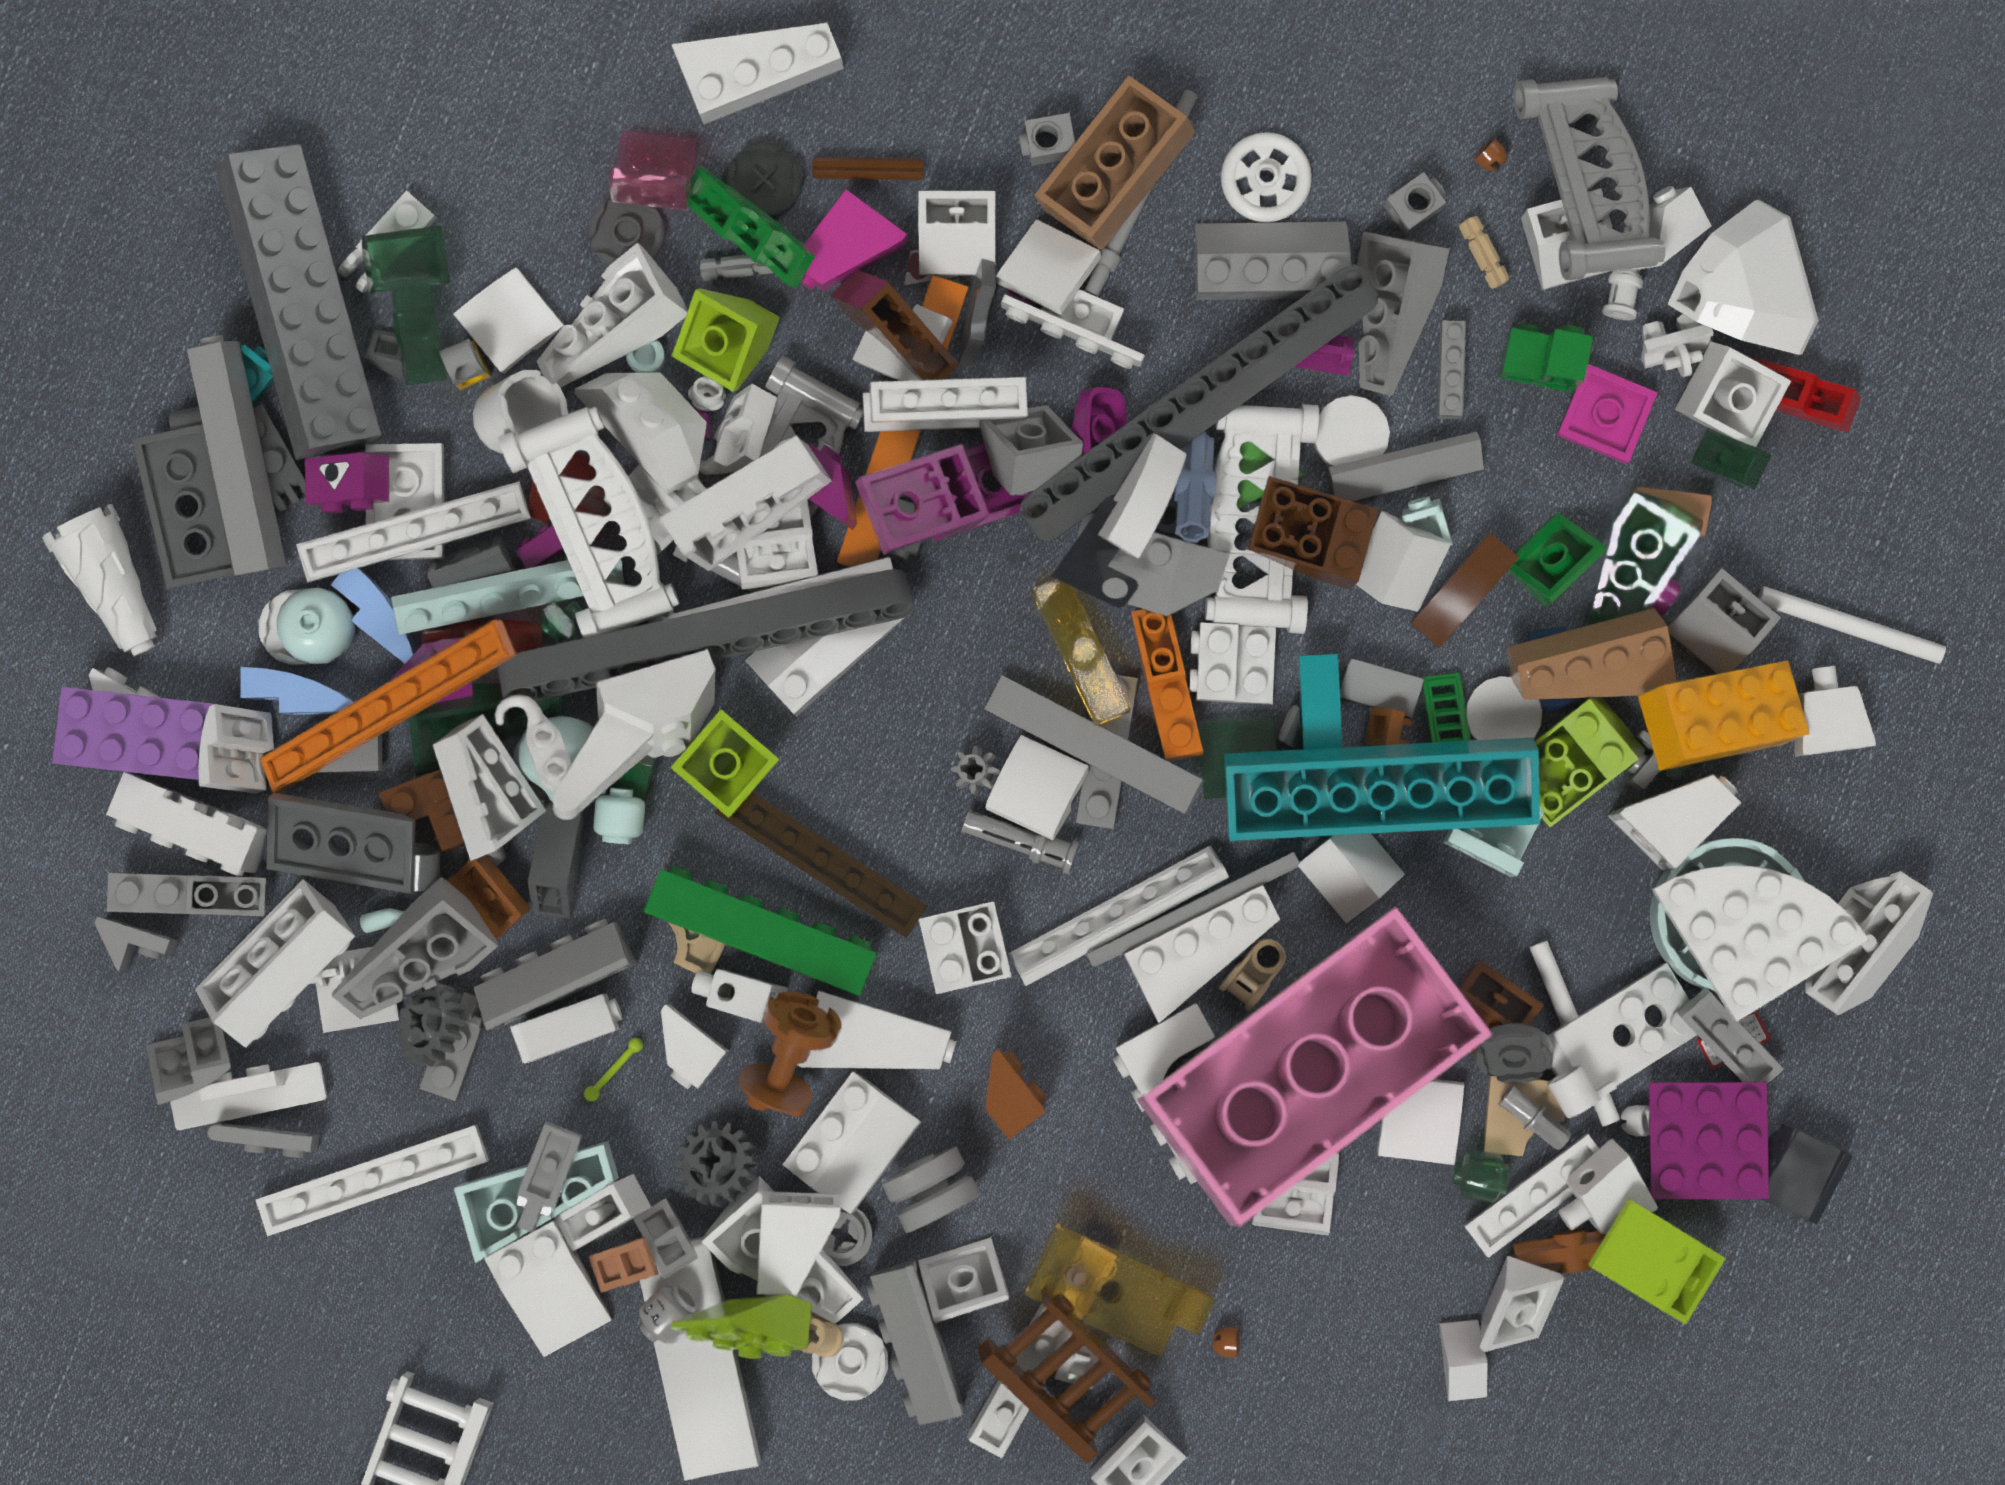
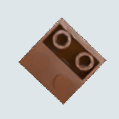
[985,1047,1047,1140]

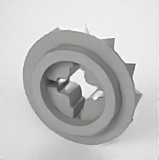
[822,1207,873,1266]

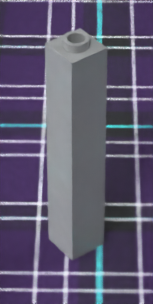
[187,335,286,576]

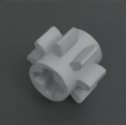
[951,746,1001,795]

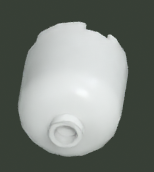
[473,370,568,454]

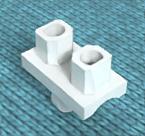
[1641,314,1714,377]

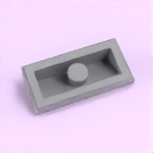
[1340,658,1424,717]

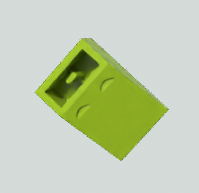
[1534,697,1645,827]
[1588,1198,1726,1325]
[671,1294,812,1359]

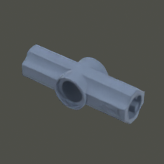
[1173,431,1216,542]

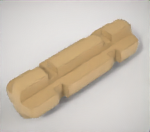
[1459,216,1509,289]

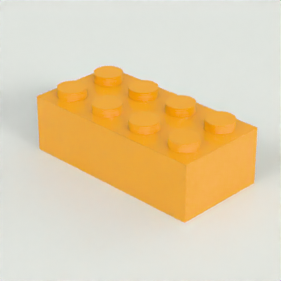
[1638,660,1810,771]

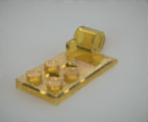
[1024,1223,1216,1357]

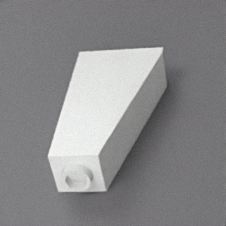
[797,991,957,1069]

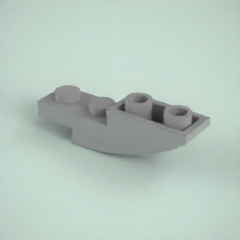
[107,873,266,916]

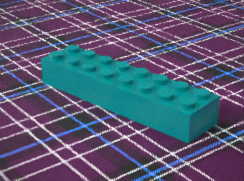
[1224,737,1540,841]

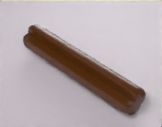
[812,156,924,180]

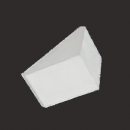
[1439,1319,1487,1401]

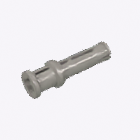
[961,809,1079,874]

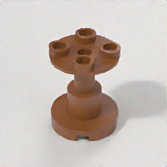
[738,991,842,1117]

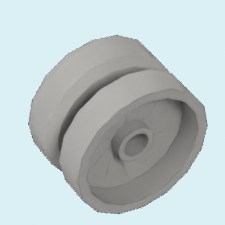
[881,1145,981,1233]

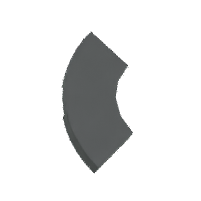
[959,259,996,367]

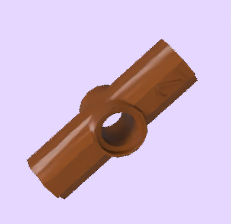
[1511,1229,1606,1274]

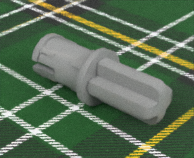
[1498,1085,1571,1150]

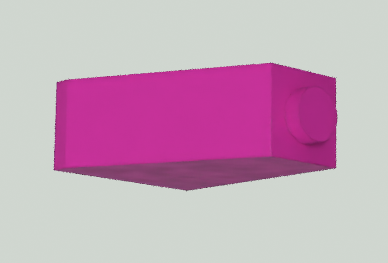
[800,189,908,291]

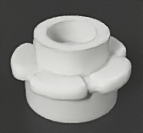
[688,376,726,411]

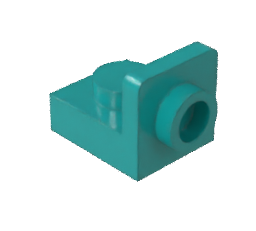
[240,344,274,408]

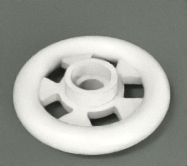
[1221,132,1312,222]

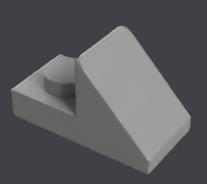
[94,916,178,972]

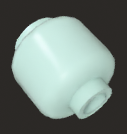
[593,788,645,844]

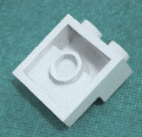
[1189,623,1276,705]

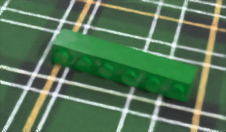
[644,865,876,996]

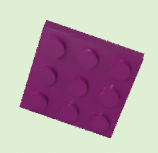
[1648,1081,1769,1199]

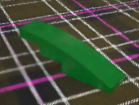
[681,166,816,288]

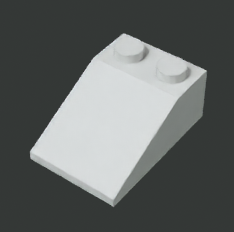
[484,1220,613,1357]

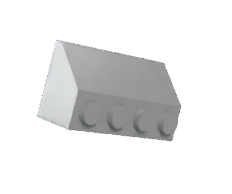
[1195,222,1351,300]
[473,918,637,1030]
[866,1259,964,1425]

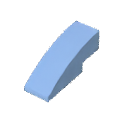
[331,568,417,663]
[241,667,355,715]

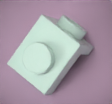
[1402,496,1453,545]

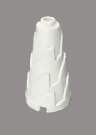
[42,504,157,656]

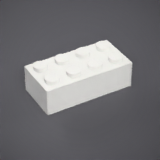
[195,879,355,1048]

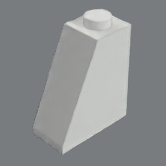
[510,993,623,1064]
[757,1191,840,1296]

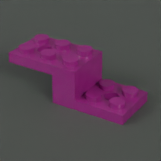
[855,444,1033,554]

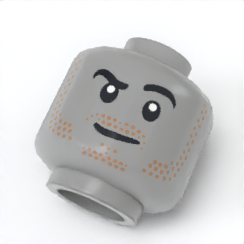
[639,1286,697,1344]

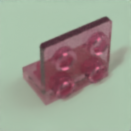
[609,131,696,210]

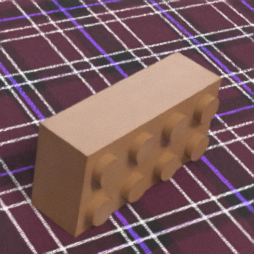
[1034,76,1196,252]

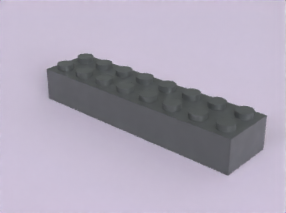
[215,144,381,460]

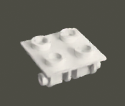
[312,947,400,1033]

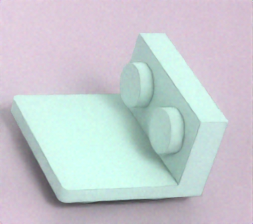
[1442,807,1544,877]

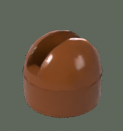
[1473,138,1507,171]
[1212,1326,1240,1358]

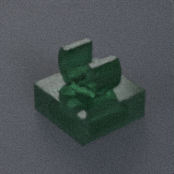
[537,601,583,644]

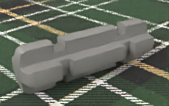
[700,254,773,281]

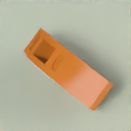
[1131,609,1203,762]

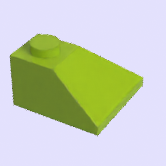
[672,288,780,392]

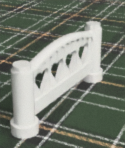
[1205,404,1319,634]
[498,406,680,638]

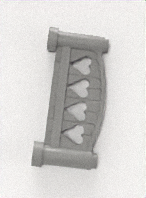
[1513,77,1665,280]
[673,355,864,593]

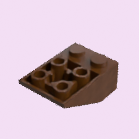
[1248,476,1378,589]

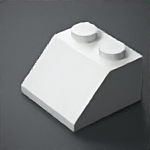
[1675,342,1791,449]

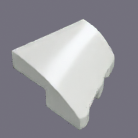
[699,384,778,475]

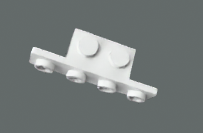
[1001,289,1145,369]
[170,1062,327,1130]

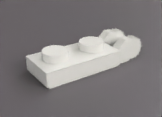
[338,190,436,293]

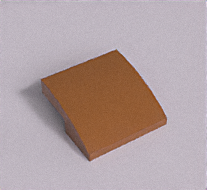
[447,855,531,940]

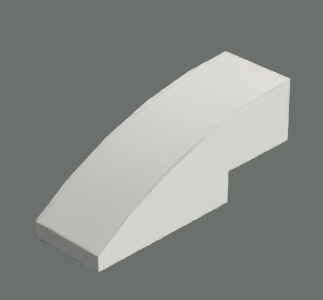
[1098,434,1187,559]

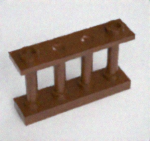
[978,1286,1155,1464]

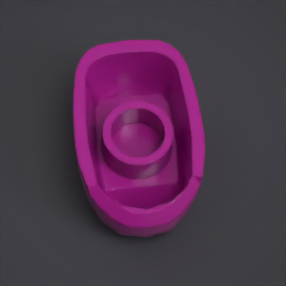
[1071,387,1128,456]

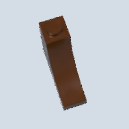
[830,270,959,381]

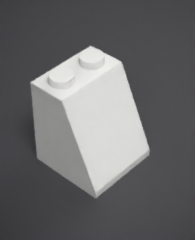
[1608,775,1741,870]

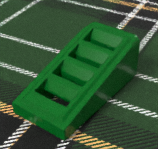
[1421,673,1471,743]

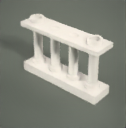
[863,377,1027,432]
[361,1371,494,1485]

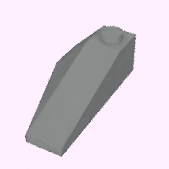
[332,877,498,1019]

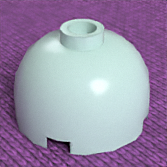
[276,587,355,664]

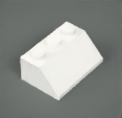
[782,1072,921,1214]

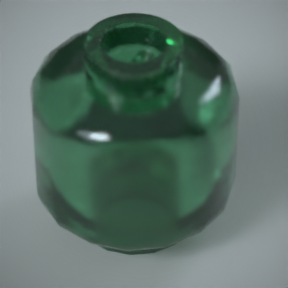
[1453,1150,1510,1203]

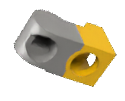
[439,339,491,390]

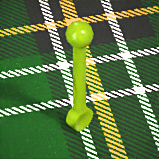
[584,1038,643,1101]

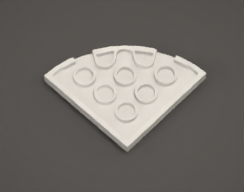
[1651,866,1869,1022]

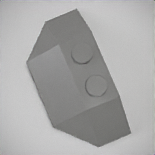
[1076,512,1229,616]

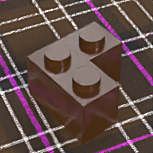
[379,769,466,852]

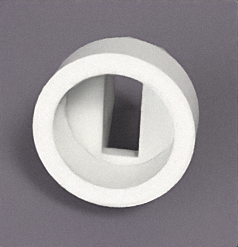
[1620,1105,1649,1136]

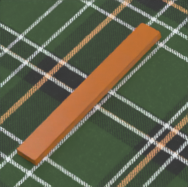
[837,275,969,567]
[259,620,516,793]

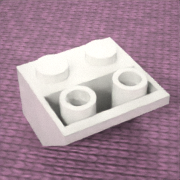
[1521,188,1612,290]
[918,191,995,275]
[919,901,1012,994]

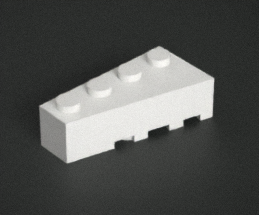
[671,23,844,124]

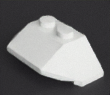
[575,373,707,494]
[1805,871,1933,1015]

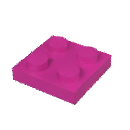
[1556,364,1658,465]

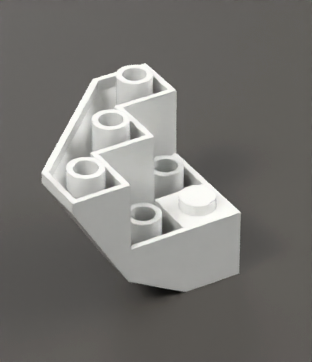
[1668,200,1819,355]

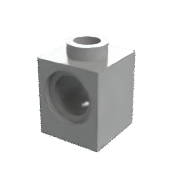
[1019,113,1075,166]
[1383,172,1446,236]

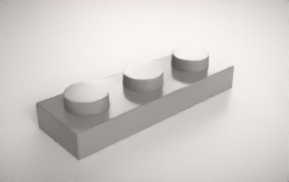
[1677,988,1784,1084]

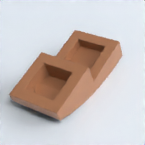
[588,1237,659,1293]

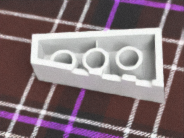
[660,436,832,571]
[106,772,267,877]
[1123,885,1280,1023]

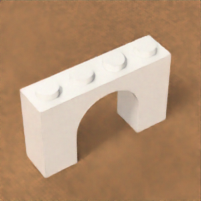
[1112,1003,1215,1184]

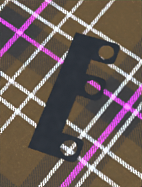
[1051,460,1216,608]

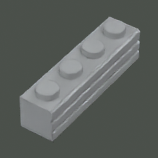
[1437,320,1466,419]

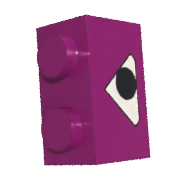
[305,452,390,514]

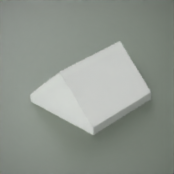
[1356,511,1451,611]
[1298,833,1405,923]
[918,1237,1009,1323]
[1479,1256,1565,1352]
[1090,1414,1187,1485]

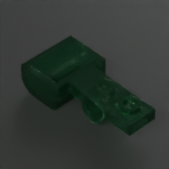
[362,225,450,386]

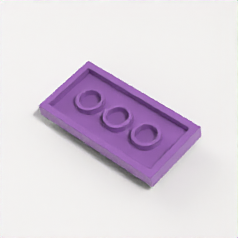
[52,687,214,780]

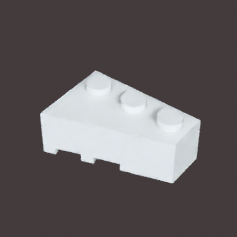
[433,714,546,861]

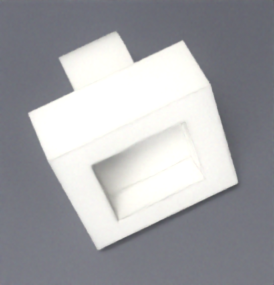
[1055,1345,1099,1389]

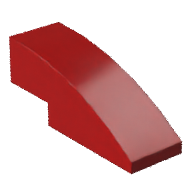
[1745,355,1861,433]

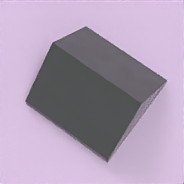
[427,534,514,588]

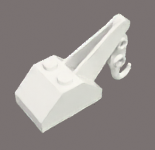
[495,649,715,820]

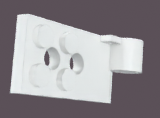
[1547,963,1697,1118]

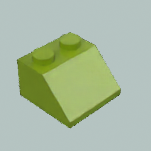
[670,710,779,818]

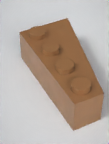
[1506,608,1677,700]

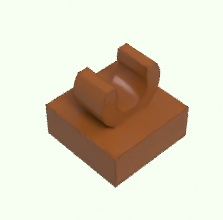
[1364,707,1413,746]

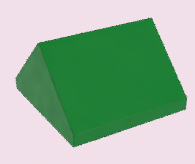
[1508,513,1607,608]

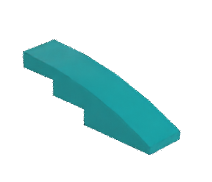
[1298,654,1342,750]

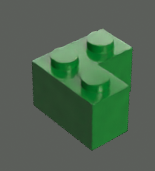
[1498,324,1593,393]

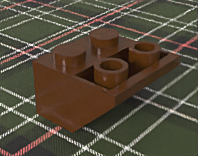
[1456,960,1544,1055]

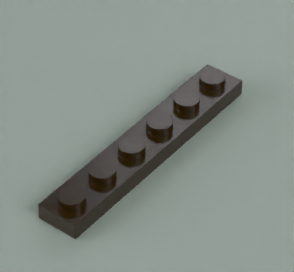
[714,792,928,938]

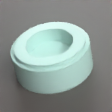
[626,340,665,373]

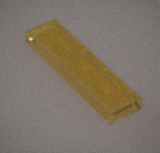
[1031,579,1131,726]

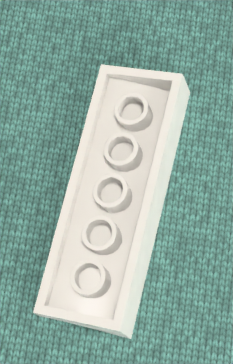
[640,1237,761,1481]

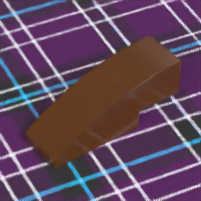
[1410,533,1519,648]

